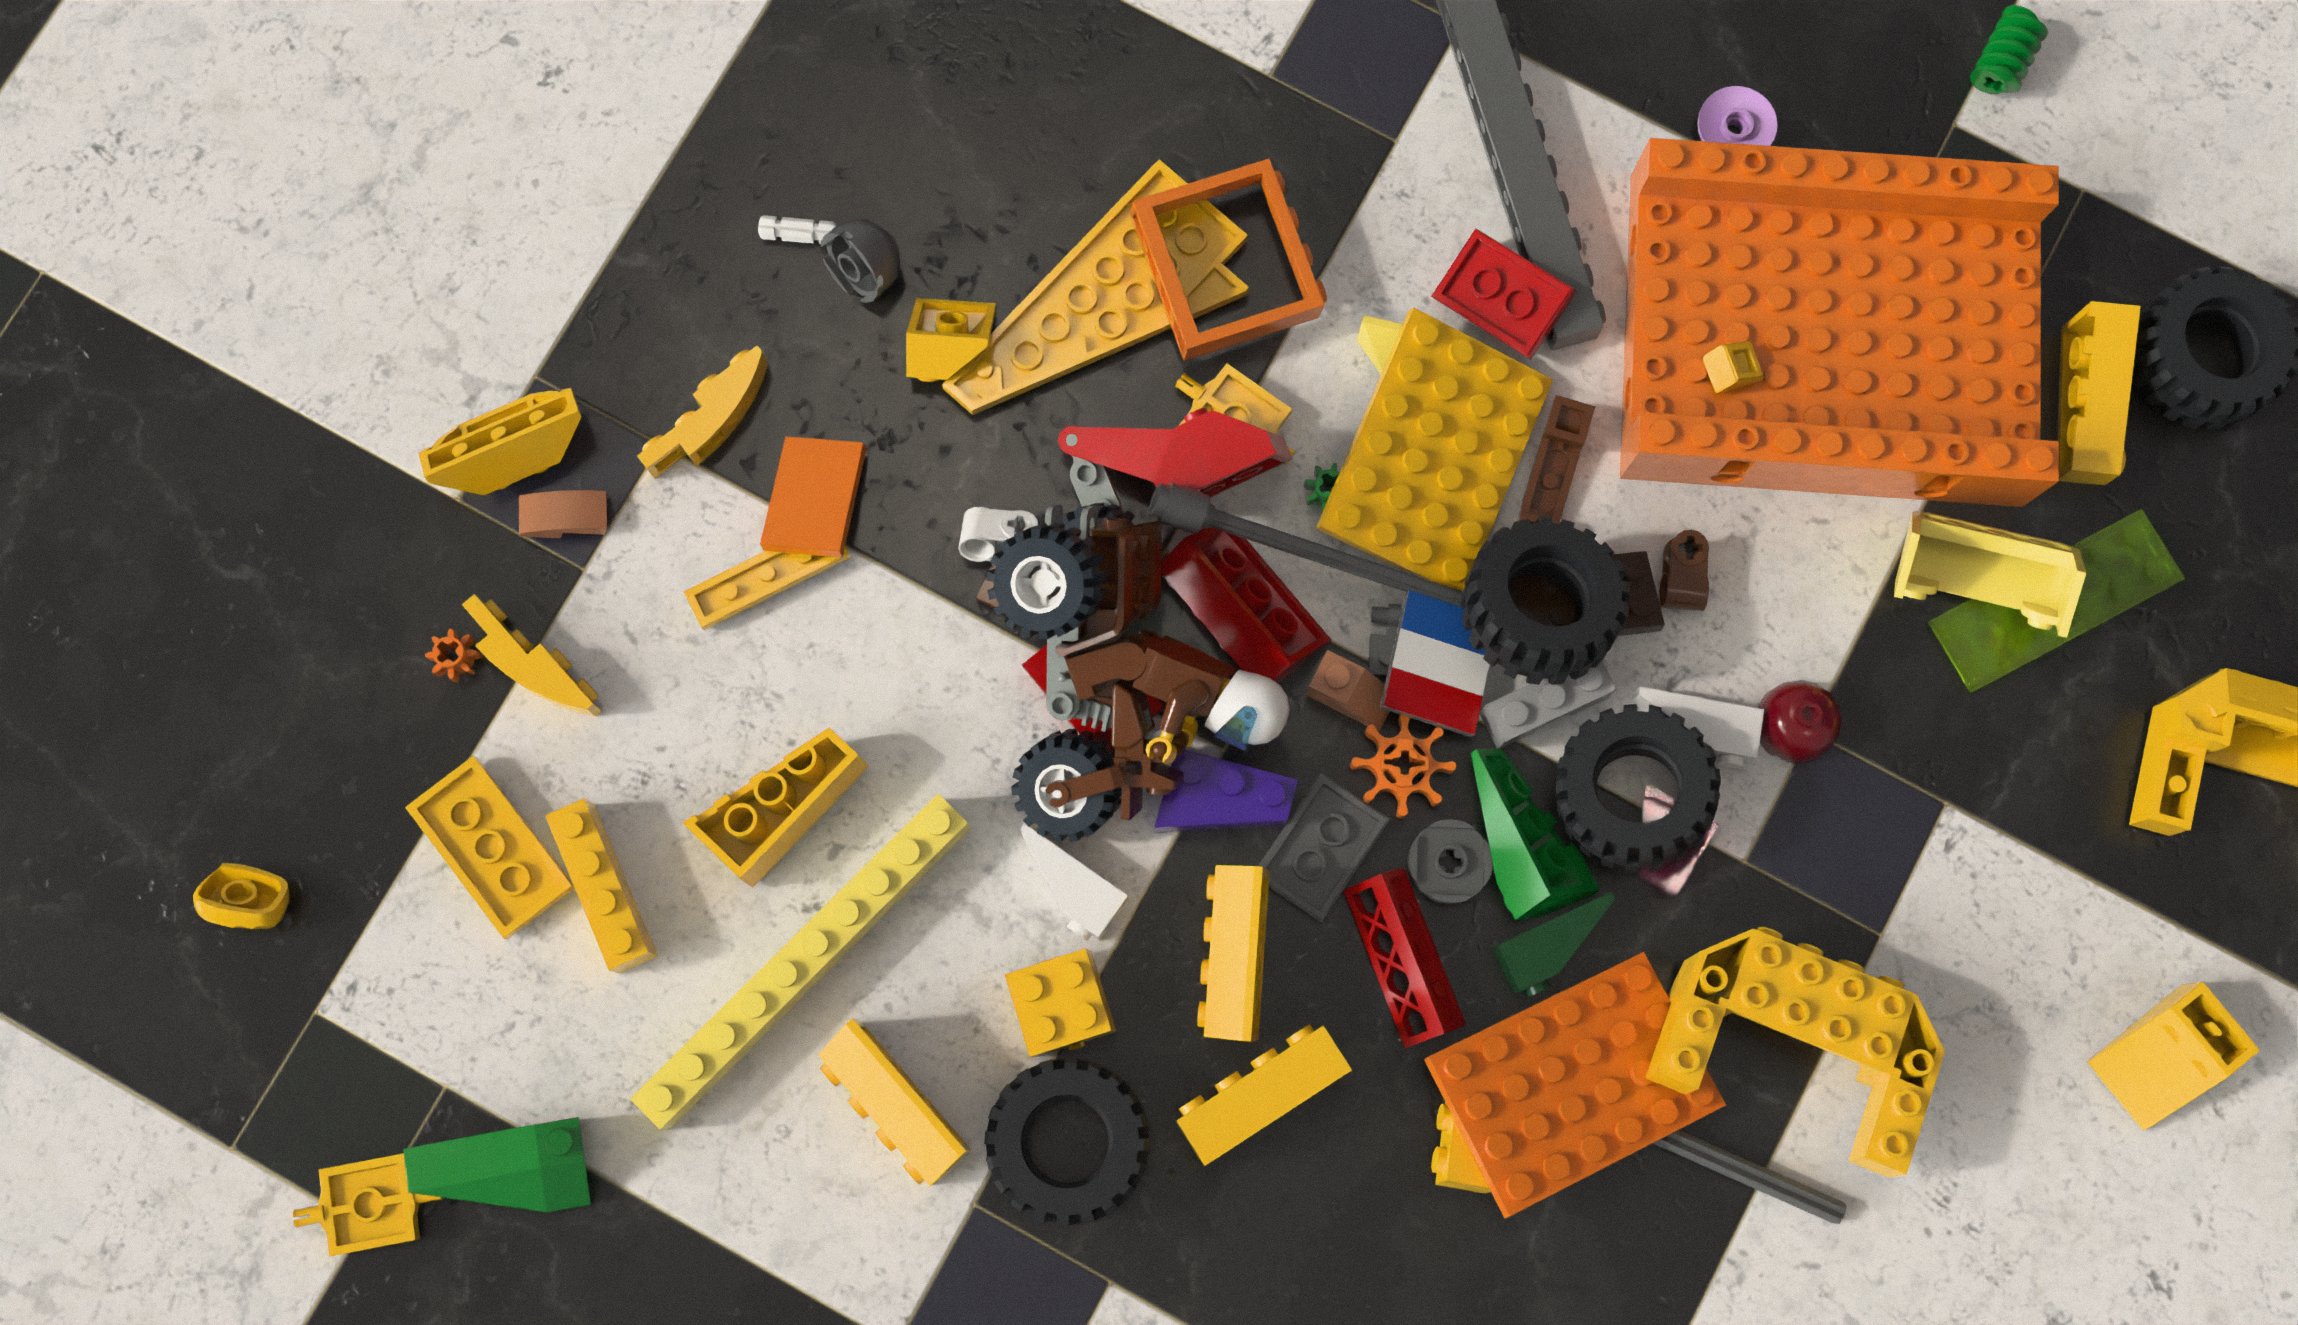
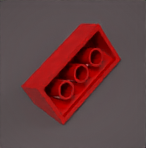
[1161,527,1332,683]

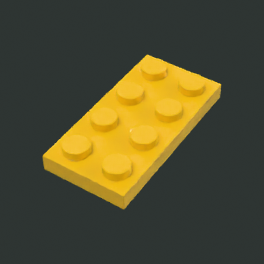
[405,756,574,940]

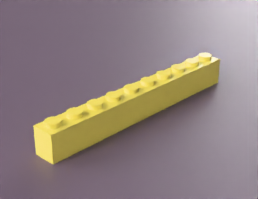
[630,793,971,1130]

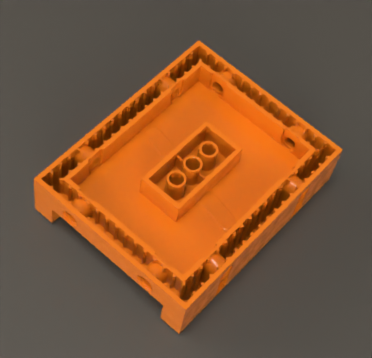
[1620,138,2059,507]

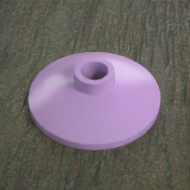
[1697,86,1778,146]

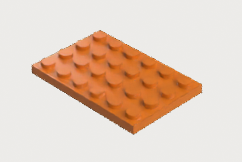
[1424,952,1726,1218]

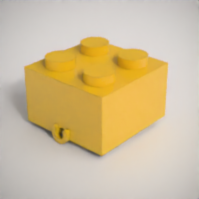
[1005,948,1116,1057]

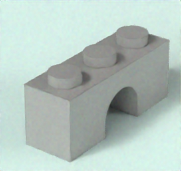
[1479,661,1617,748]

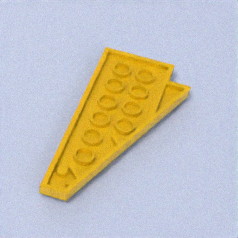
[942,159,1249,415]

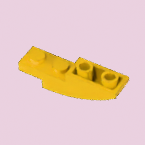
[637,345,768,479]
[462,594,602,716]

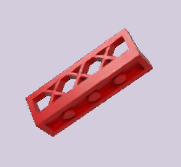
[1343,867,1466,1048]

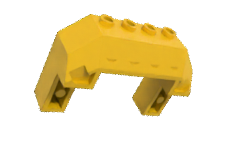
[2129,668,2298,836]
[1645,927,1945,1178]

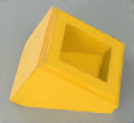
[1703,341,1764,393]

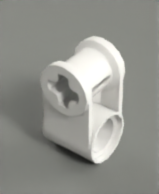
[958,507,1038,562]

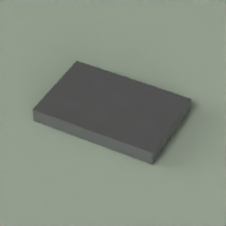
[1258,773,1390,924]

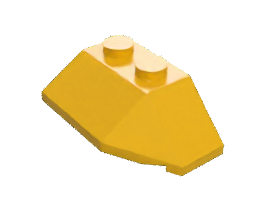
[418,388,582,495]

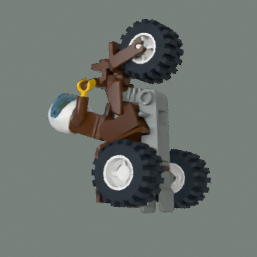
[986,503,1290,842]

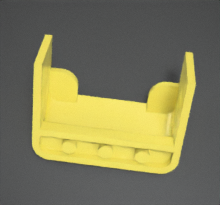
[1894,511,2086,638]

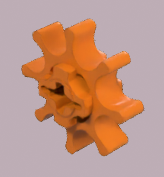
[1350,715,1456,819]

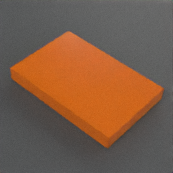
[760,436,867,558]

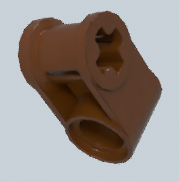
[1659,529,1709,611]

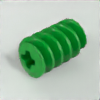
[1970,5,2048,94]

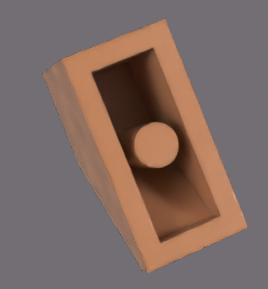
[1306,650,1390,732]

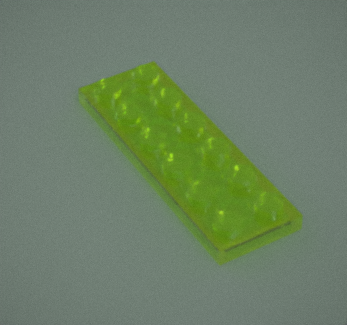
[1928,509,2185,693]

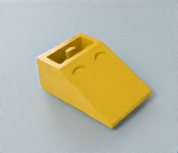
[2087,981,2260,1130]

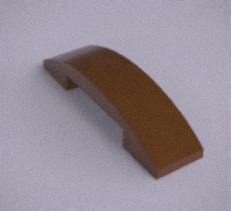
[1517,395,1595,524]

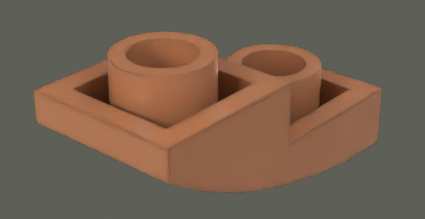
[518,490,607,538]

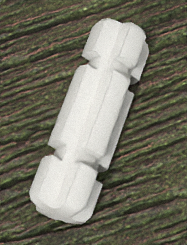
[758,215,836,245]

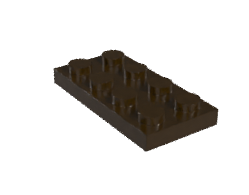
[1508,551,1665,636]

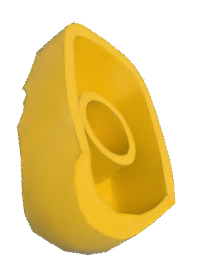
[193,863,289,929]

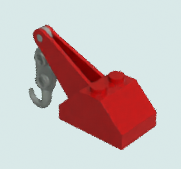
[1058,408,1293,513]

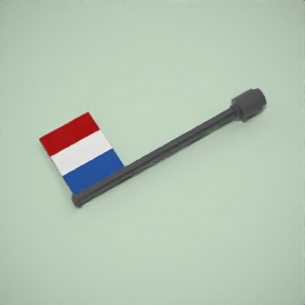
[1149,482,1489,737]

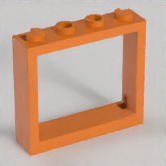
[1130,159,1327,361]

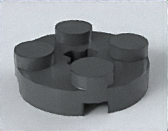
[1407,819,1493,905]

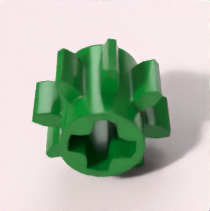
[1304,463,1339,514]

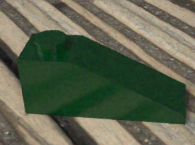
[1492,892,1615,997]

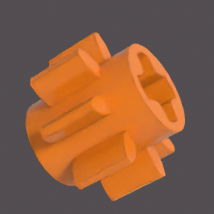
[425,629,482,683]

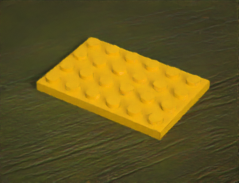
[1316,308,1553,592]

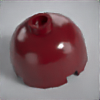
[1758,680,1842,764]

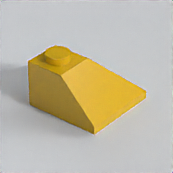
[906,298,996,382]

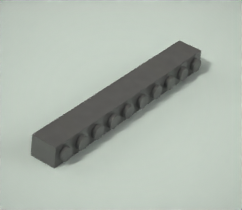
[1436,0,1606,351]

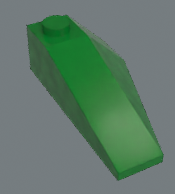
[1471,748,1600,920]
[403,1117,591,1212]

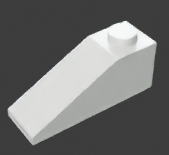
[1631,686,1764,768]
[1020,823,1128,941]

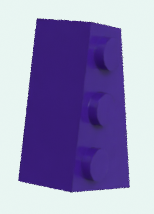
[1154,750,1298,833]

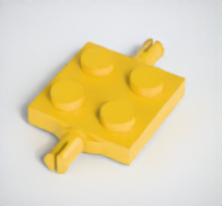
[1175,363,1296,465]
[293,1153,444,1257]

